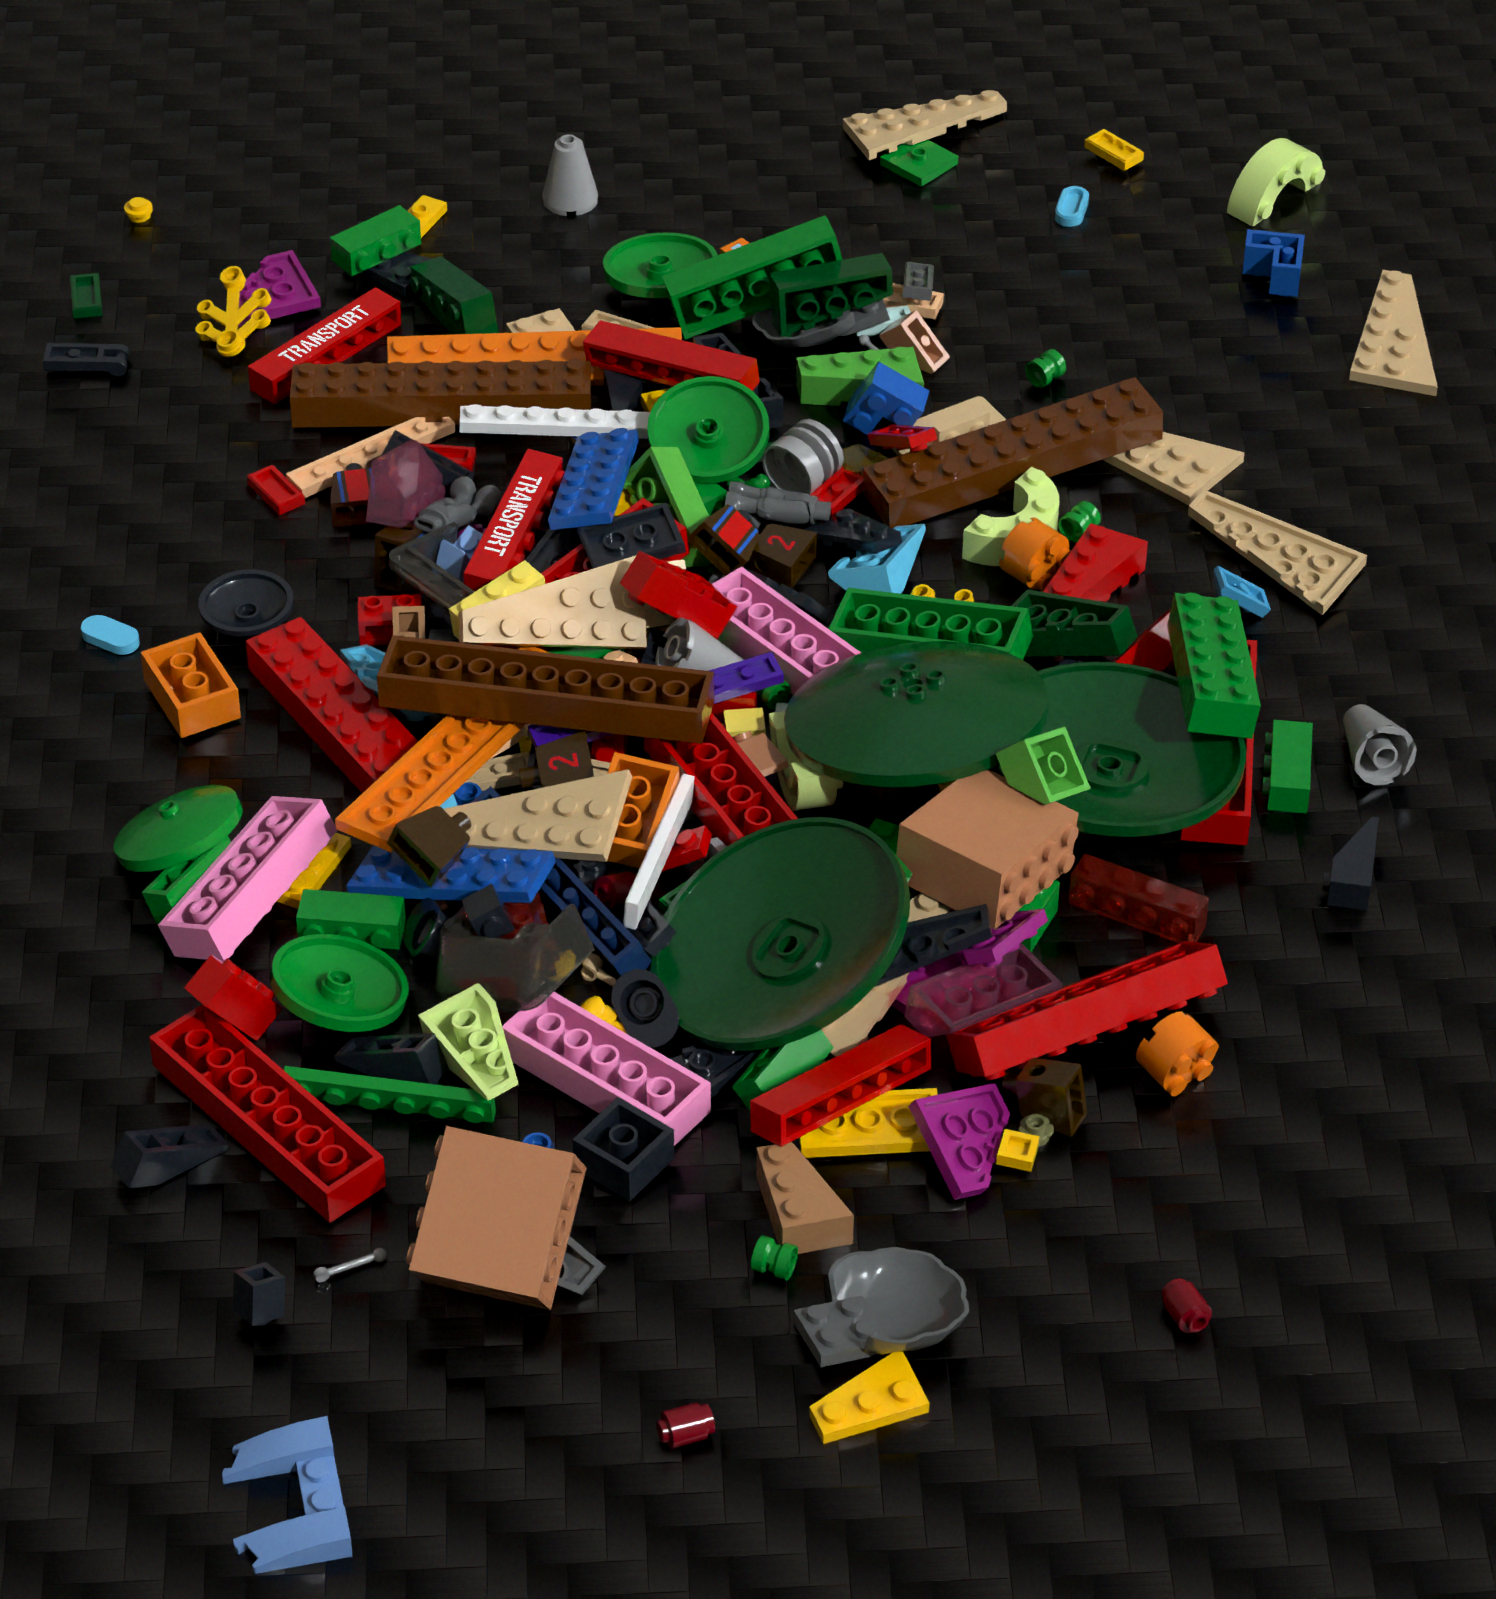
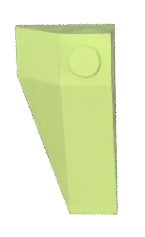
[418,983,518,1101]

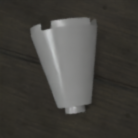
[542,134,598,216]
[655,617,744,671]
[1343,704,1417,785]

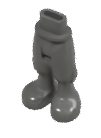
[414,476,502,533]
[725,481,831,524]

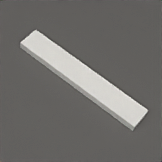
[623,773,695,930]

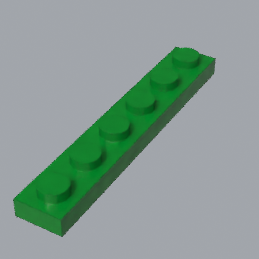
[284,1066,496,1123]

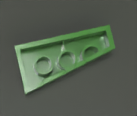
[796,347,924,406]
[623,447,711,567]

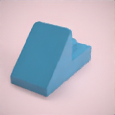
[1214,566,1271,618]

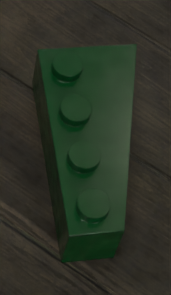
[770,253,893,337]
[410,256,499,335]
[1012,590,1138,657]

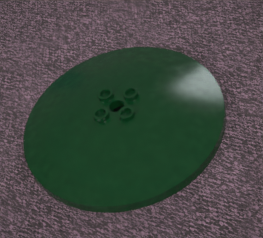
[784,641,1049,787]
[989,662,1246,837]
[651,817,910,1051]

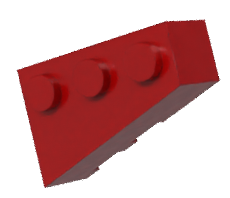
[620,551,738,639]
[184,955,283,1041]

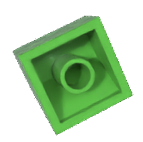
[996,727,1091,805]

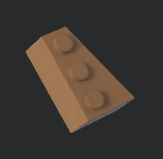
[756,1142,854,1254]

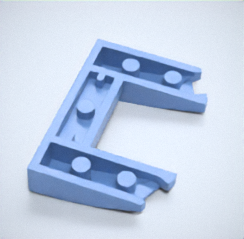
[222,1416,352,1574]

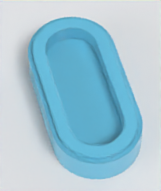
[1055,186,1089,227]
[81,615,140,655]

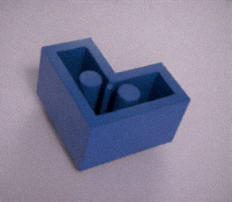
[1242,229,1305,297]
[843,361,929,435]

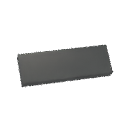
[902,262,934,301]

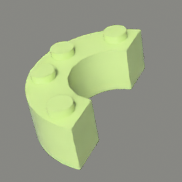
[1227,138,1325,226]
[962,467,1059,566]
[769,711,843,811]

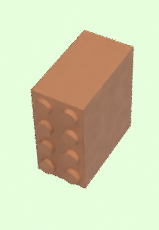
[896,769,1079,929]
[407,1126,586,1310]

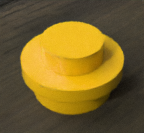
[124,197,153,223]

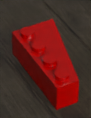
[1043,523,1148,602]

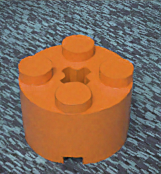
[999,517,1071,591]
[1136,1011,1219,1096]

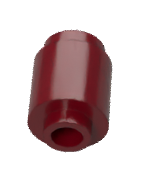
[594,871,637,910]
[1161,1278,1212,1333]
[656,1402,715,1449]

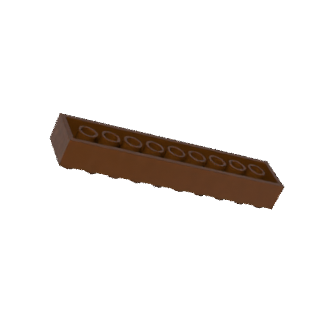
[290,359,591,428]
[863,377,1163,528]
[377,635,714,744]

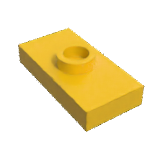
[1084,129,1144,171]
[408,195,447,238]

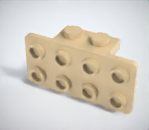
[891,396,1006,456]

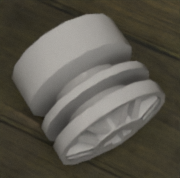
[762,419,844,495]

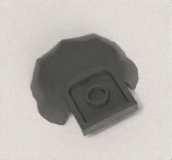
[753,299,890,349]
[793,1247,969,1367]

